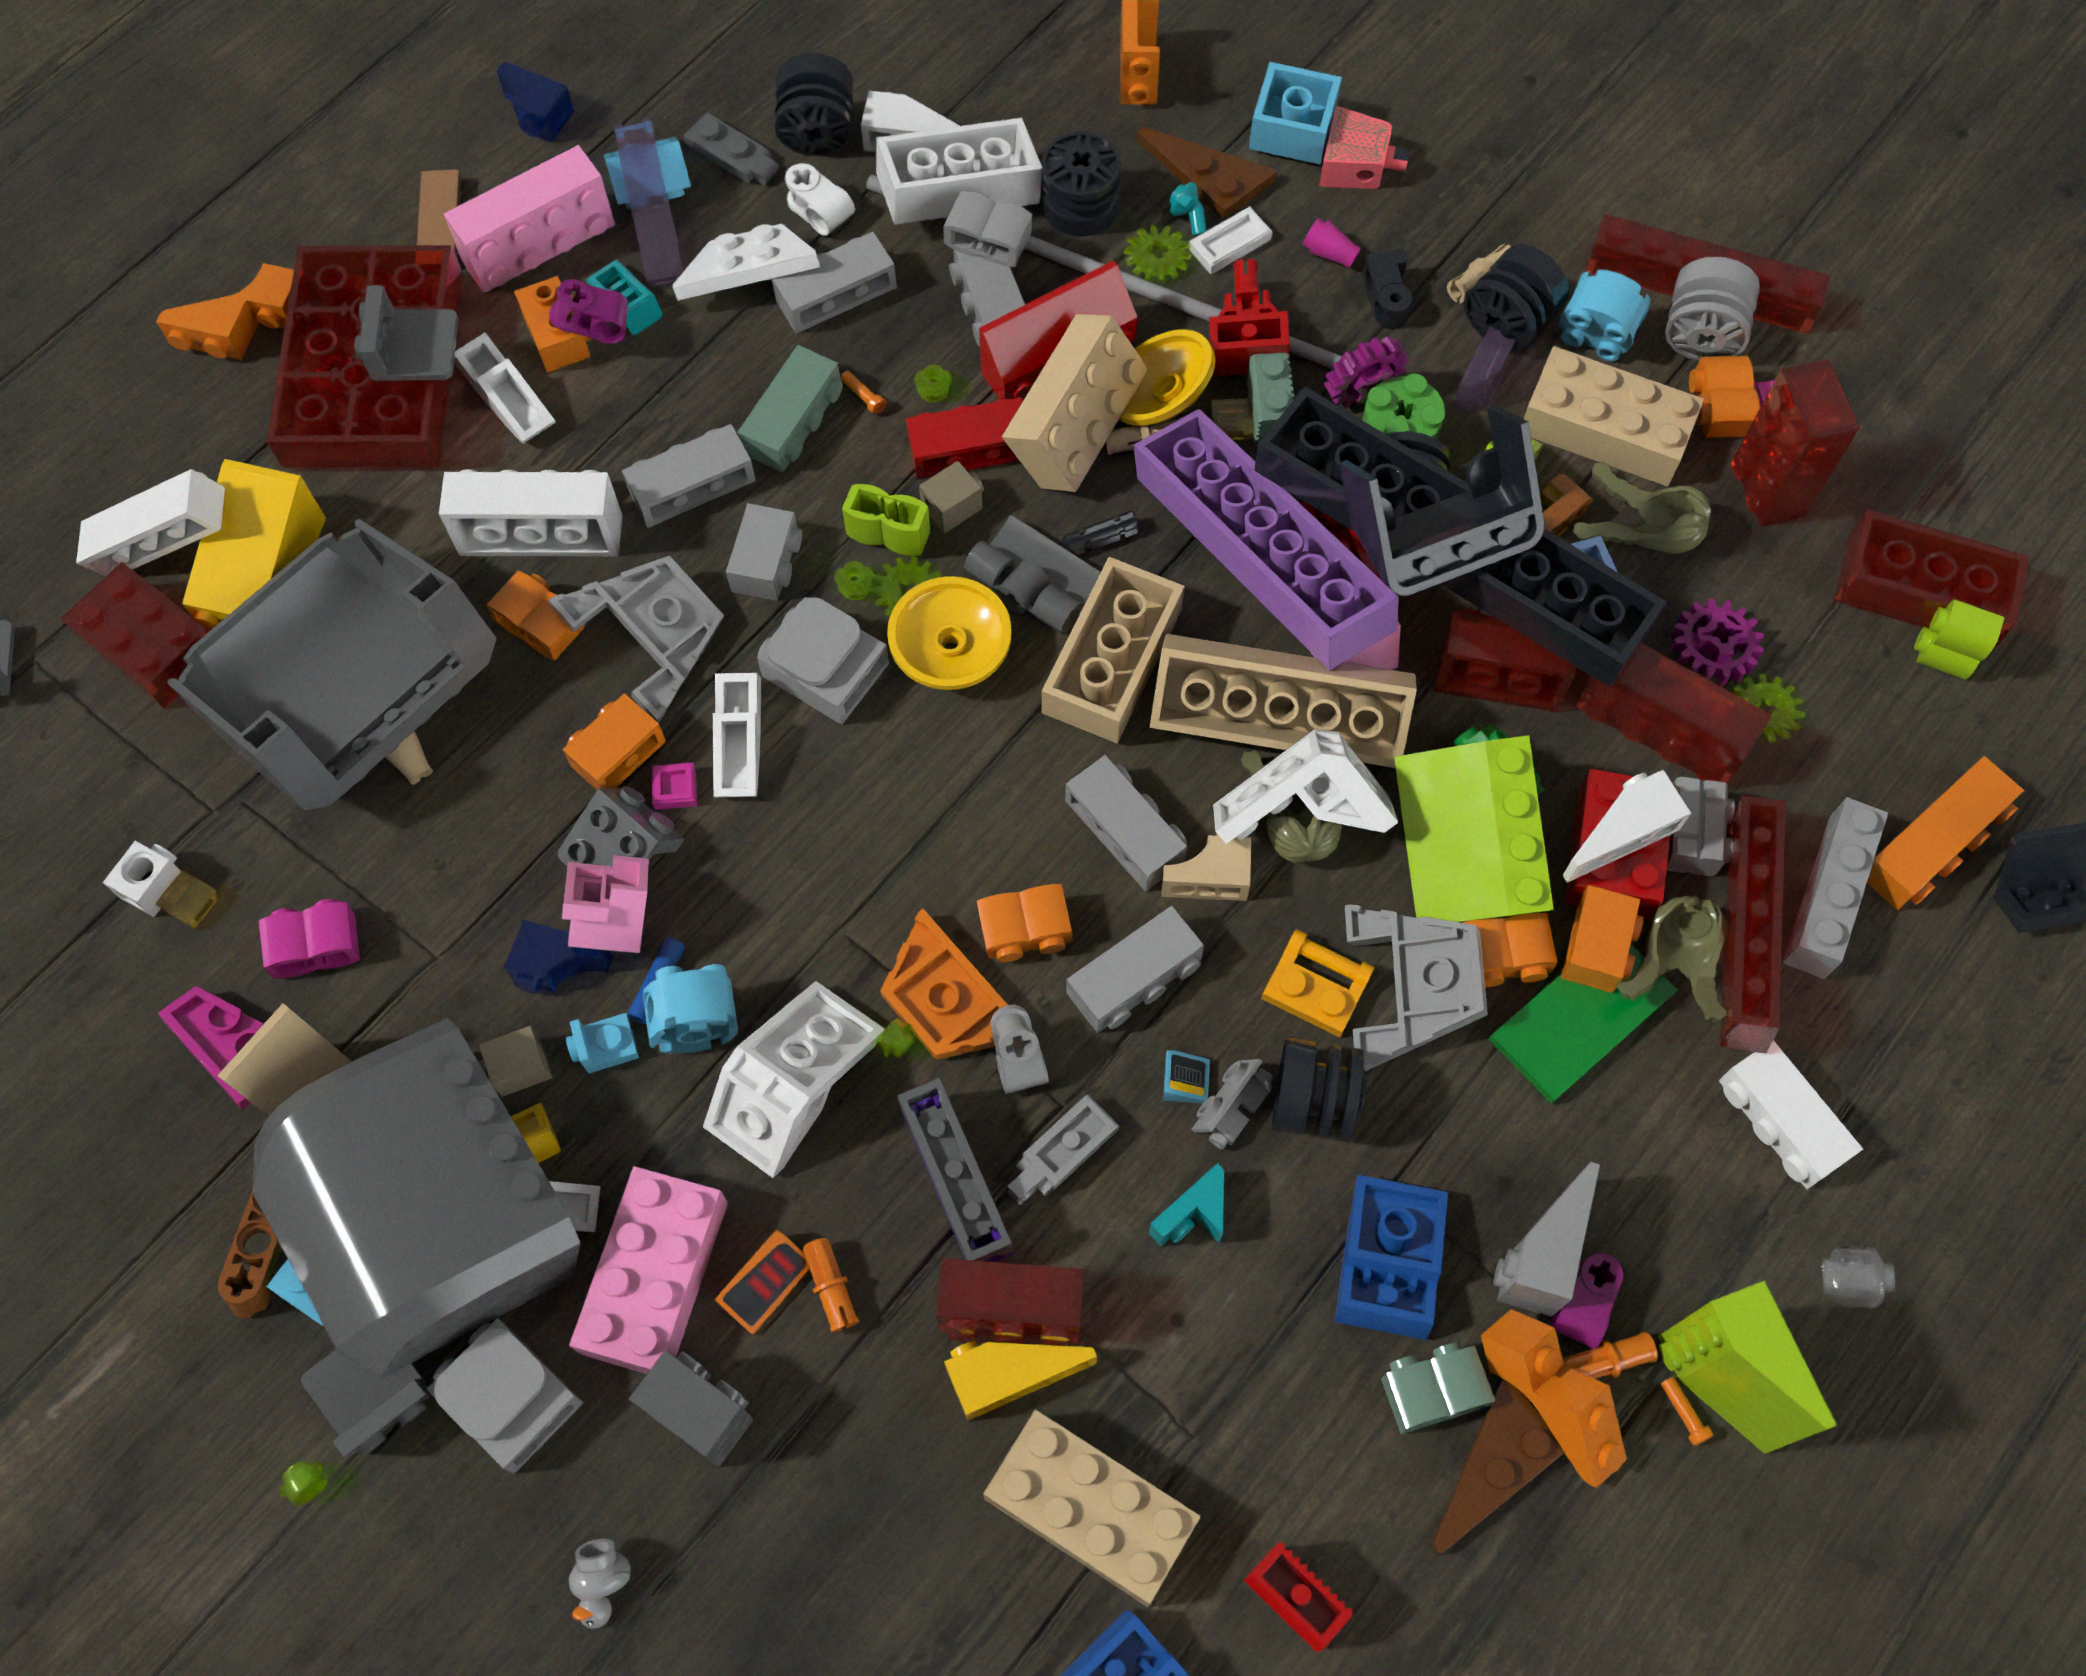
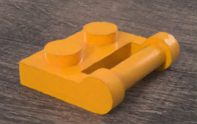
[1261,929,1375,1038]

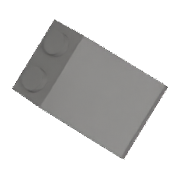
[1493,1162,1600,1317]

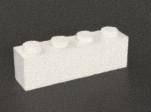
[76,469,225,579]

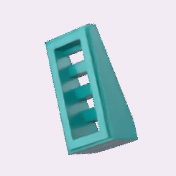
[586,260,663,335]

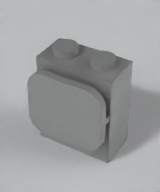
[757,597,889,725]
[427,1318,584,1474]

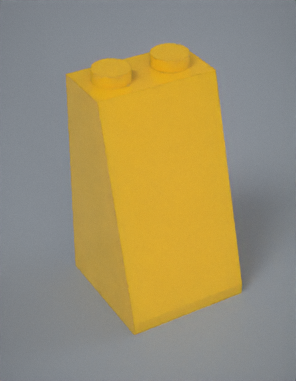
[182,459,326,631]

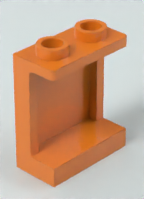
[1120,0,1160,105]

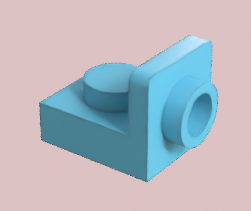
[566,1013,640,1074]

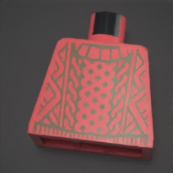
[1319,106,1410,189]

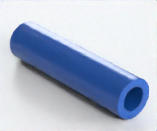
[627,937,686,1024]

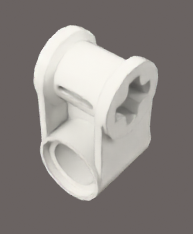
[785,163,855,236]

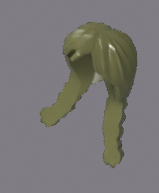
[1573,462,1712,554]
[1241,750,1342,863]
[1617,896,1728,1023]

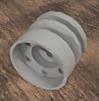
[1665,257,1760,360]

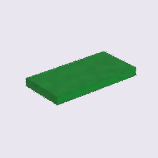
[1489,944,1678,1104]

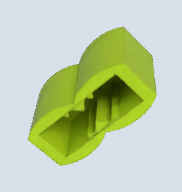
[842,484,931,556]
[1914,600,2005,680]

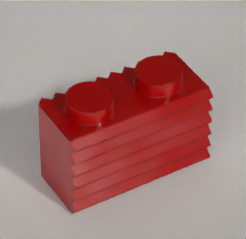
[1243,1543,1352,1652]

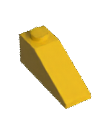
[944,1341,1097,1421]

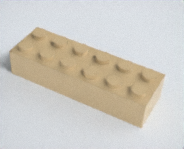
[1150,634,1417,768]

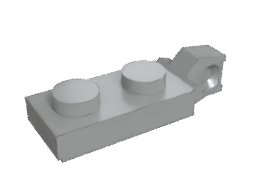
[1007,1094,1119,1205]

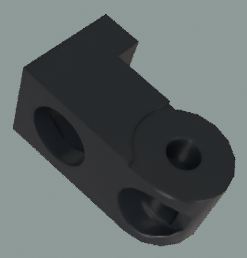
[1362,249,1412,329]

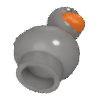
[569,1539,631,1629]

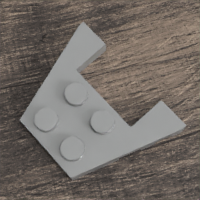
[549,555,724,722]
[1345,904,1488,1071]

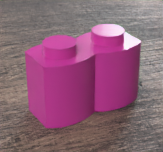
[259,899,361,979]

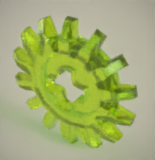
[1124,225,1192,282]
[872,556,941,617]
[1729,674,1805,743]

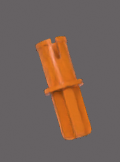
[803,1238,859,1333]
[1563,1332,1658,1379]

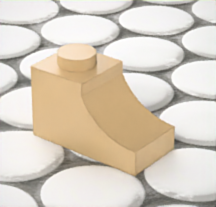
[1161,834,1251,901]

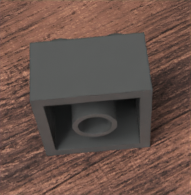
[629,1351,754,1467]

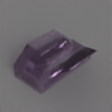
[1453,326,1515,413]

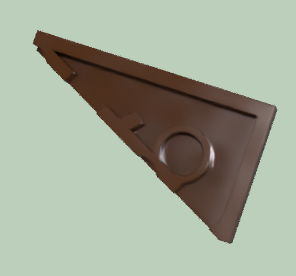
[1137,127,1277,219]
[1432,1379,1565,1555]

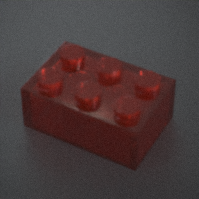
[60,562,208,709]
[1434,609,1576,713]
[936,1258,1084,1346]

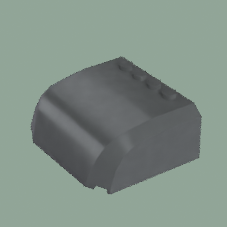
[167,519,496,810]
[252,1018,580,1379]

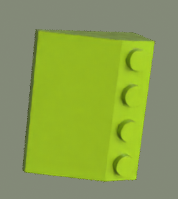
[1394,735,1554,922]
[1658,1281,1837,1454]

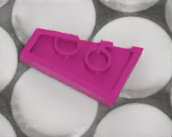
[158,986,264,1110]

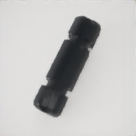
[1063,511,1140,556]

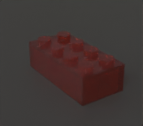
[1732,359,1860,527]
[1834,509,2030,648]
[1576,644,1772,784]

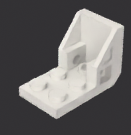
[1213,729,1398,844]
[703,981,885,1178]

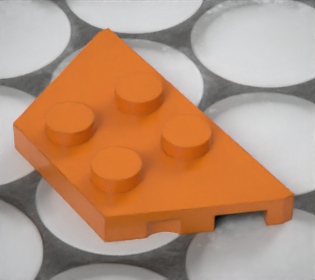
[880,909,1008,1060]

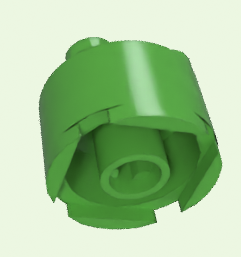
[1362,373,1445,439]

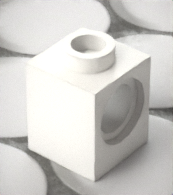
[103,841,186,917]

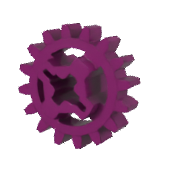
[1324,336,1409,408]
[1670,598,1764,686]

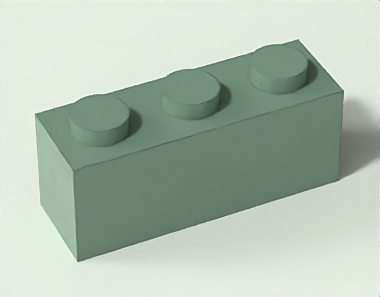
[737,345,843,473]

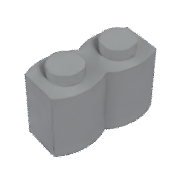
[944,191,1032,267]

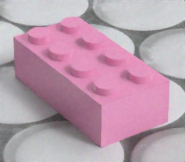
[443,145,615,293]
[569,1166,728,1374]

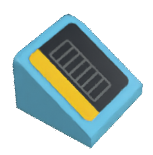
[1163,1050,1210,1104]

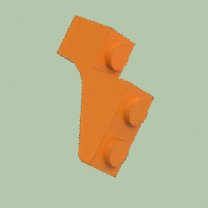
[156,263,311,360]
[1480,1309,1627,1488]

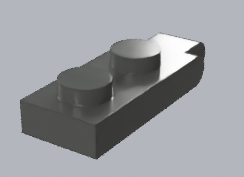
[684,113,780,185]

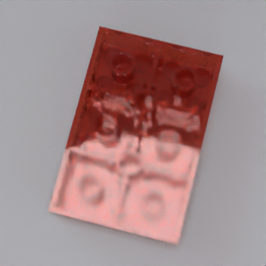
[267,245,463,468]

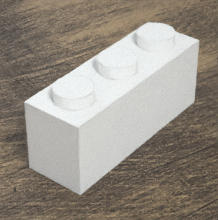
[1719,1040,1863,1189]

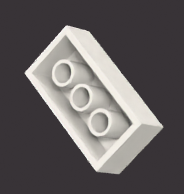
[876,118,1042,225]
[439,469,622,557]

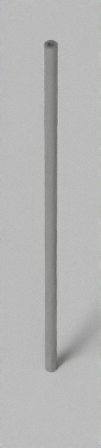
[867,175,1342,370]

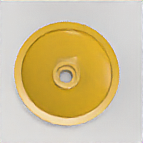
[1119,330,1215,426]
[888,576,1011,690]

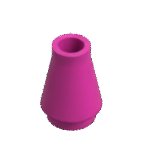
[1302,218,1361,269]

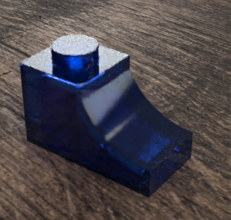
[496,61,574,142]
[504,920,613,994]

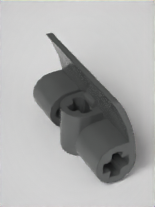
[964,515,1101,634]

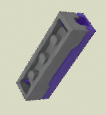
[898,1078,1013,1273]

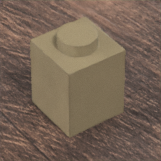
[919,461,984,534]
[478,1026,553,1097]

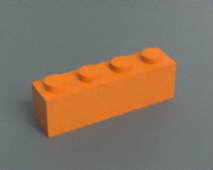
[1867,756,2025,911]

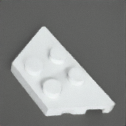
[673,224,820,300]

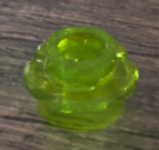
[914,365,953,402]
[834,561,874,600]
[875,1018,915,1059]
[279,1460,327,1506]

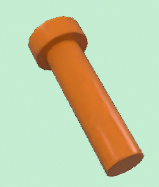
[840,371,887,415]
[1661,1377,1713,1446]

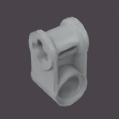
[990,1005,1049,1094]

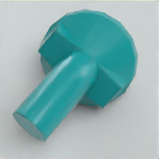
[1169,182,1206,237]

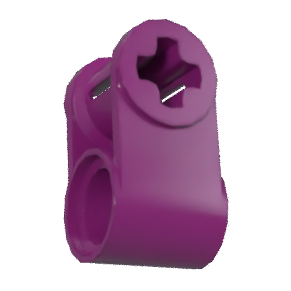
[549,279,628,344]
[1550,1253,1623,1349]

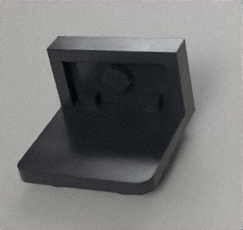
[1994,822,2086,933]

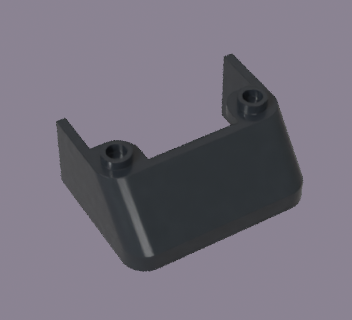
[1339,405,1544,596]

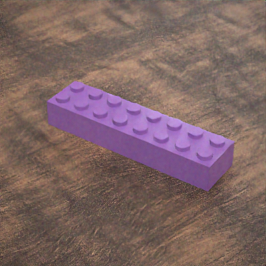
[1134,409,1398,671]

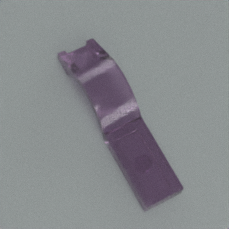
[614,117,684,287]

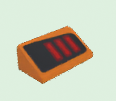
[715,1229,810,1335]

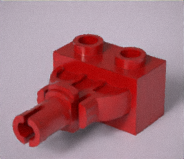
[1209,259,1290,376]

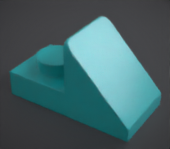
[1148,1163,1224,1247]

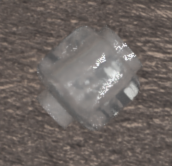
[1822,1246,1895,1308]

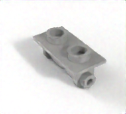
[1191,1059,1274,1149]

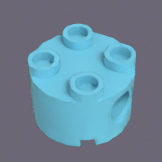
[1560,270,1650,361]
[643,964,738,1054]

